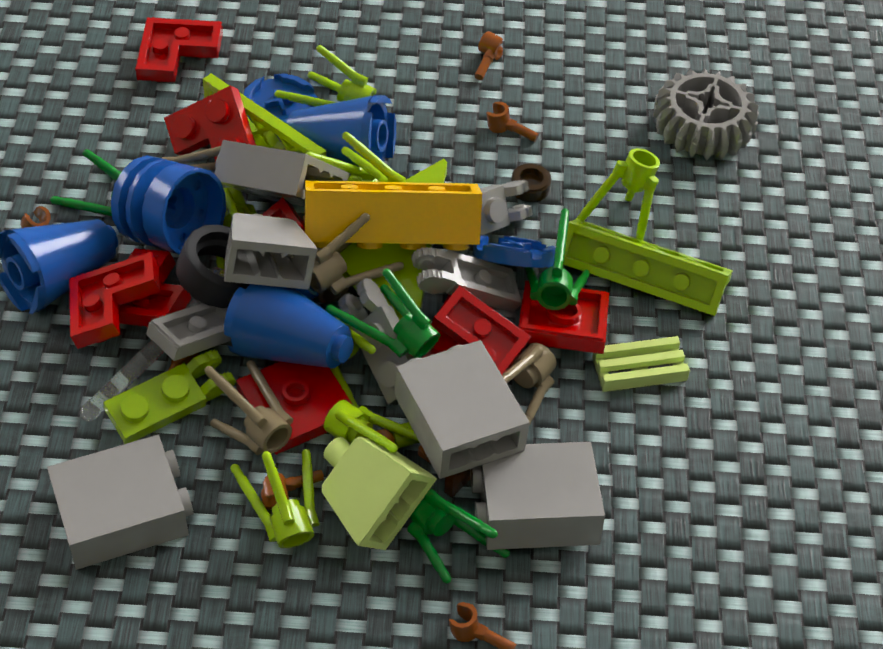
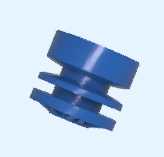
[111,155,226,255]

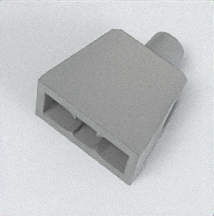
[224,213,317,290]

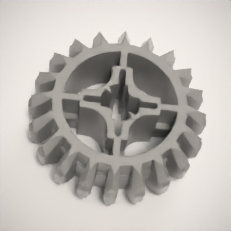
[653,68,759,161]

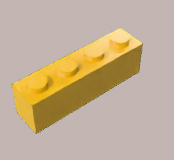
[305,180,482,251]

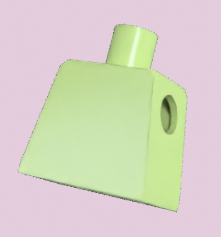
[322,436,437,550]

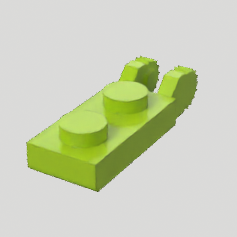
[103,350,236,444]

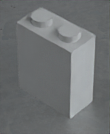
[214,140,350,207]
[394,340,530,479]
[47,434,194,570]
[470,442,605,550]

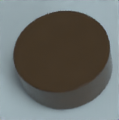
[511,164,551,202]

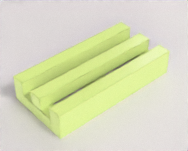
[592,336,690,392]

